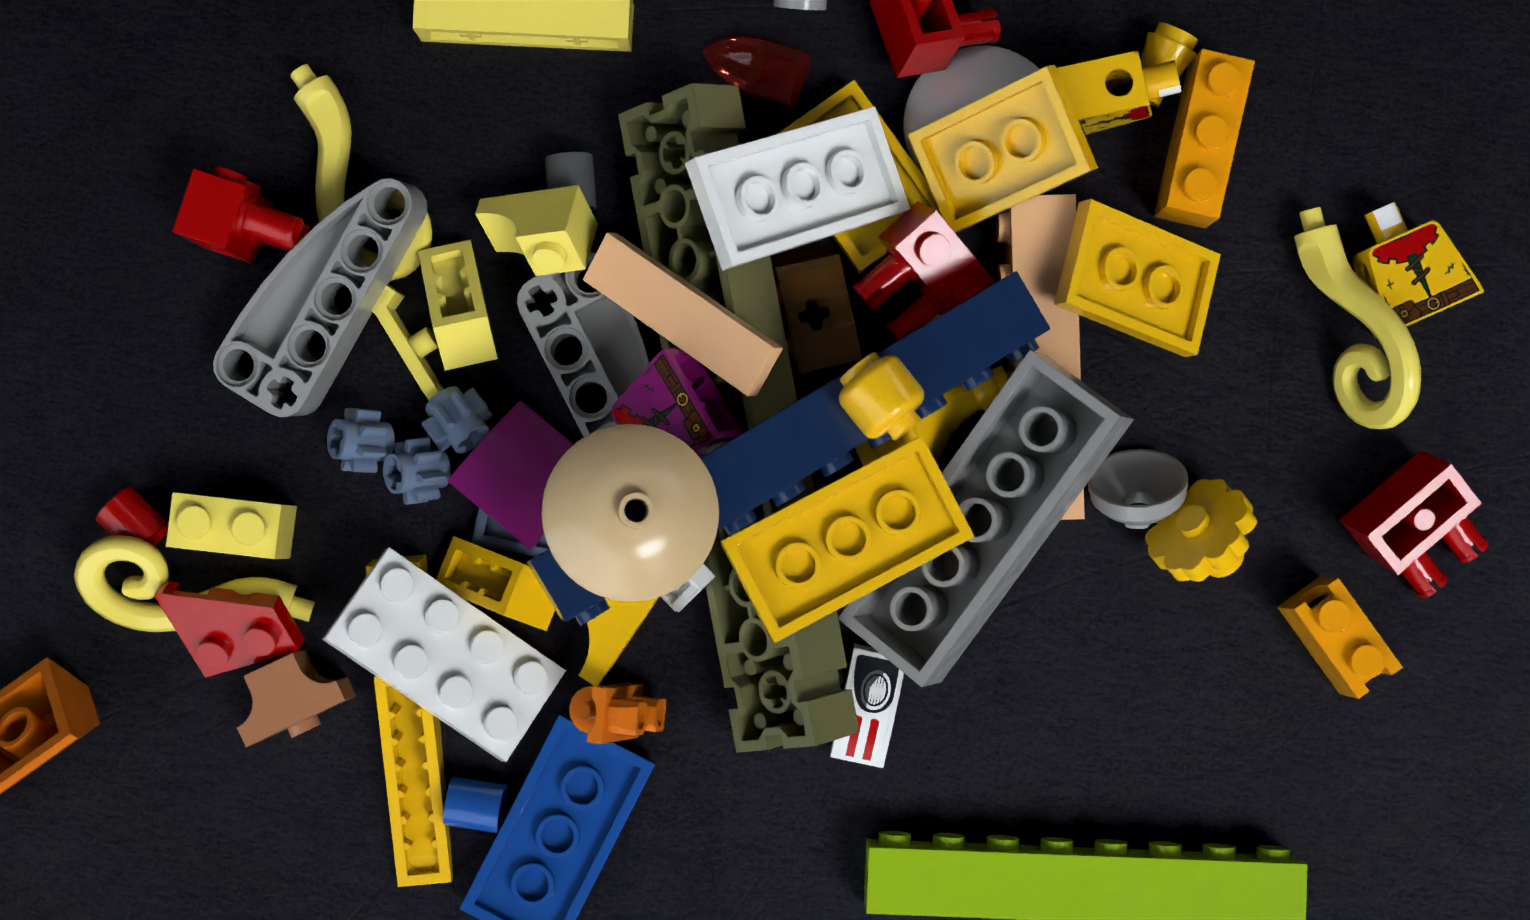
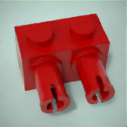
[869,0,1001,78]
[172,166,314,264]
[852,201,996,340]
[1339,450,1489,598]

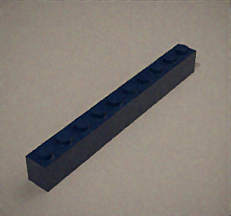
[527,271,1051,626]

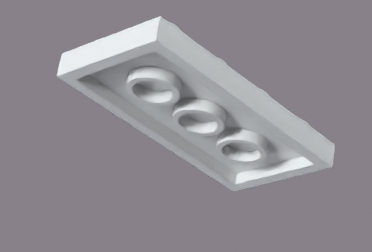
[685,107,910,271]
[322,547,566,762]

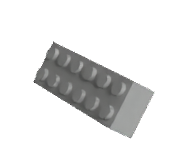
[838,350,1134,687]

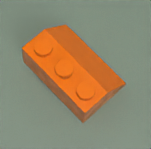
[0,657,100,795]

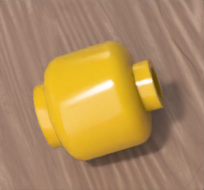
[839,352,924,441]

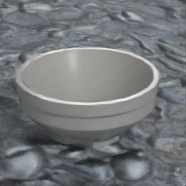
[1088,449,1188,529]

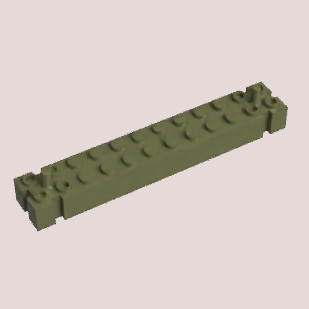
[618,83,860,753]

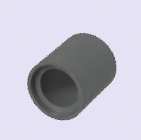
[545,152,597,211]

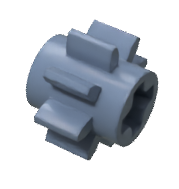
[422,386,492,453]
[327,408,395,473]
[383,437,451,505]

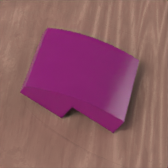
[447,400,574,550]

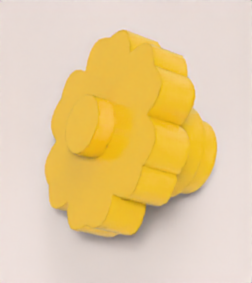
[1145,479,1257,582]

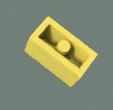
[166,492,297,559]

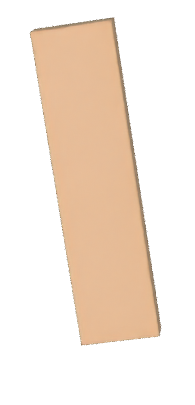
[583,232,783,396]

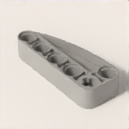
[213,178,427,417]
[517,252,651,437]

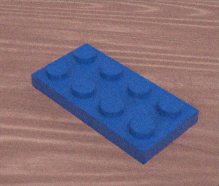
[460,713,656,920]

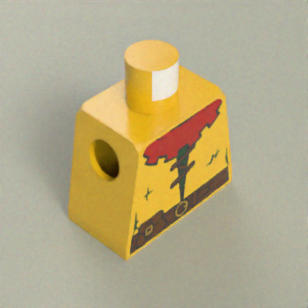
[1057,51,1182,135]
[1352,202,1484,339]

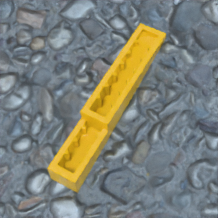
[365,555,453,887]

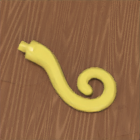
[290,64,432,281]
[1294,207,1421,429]
[74,535,315,632]

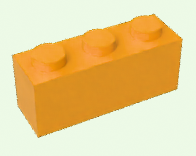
[1154,49,1255,229]

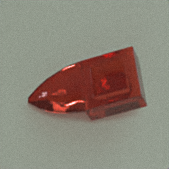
[703,37,812,108]

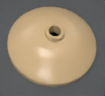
[541,424,719,602]

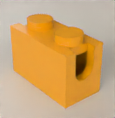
[1277,576,1403,699]

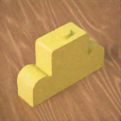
[413,0,634,52]

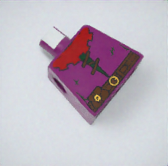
[611,348,743,458]

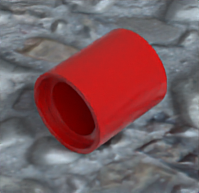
[96,487,169,547]

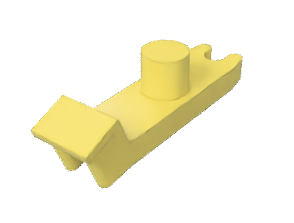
[371,284,443,401]

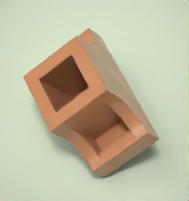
[237,650,356,747]

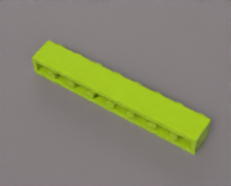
[864,831,1307,920]

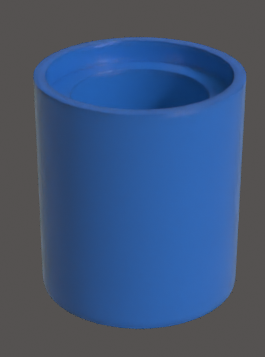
[443,777,507,833]

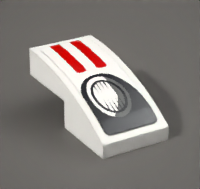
[830,643,904,768]

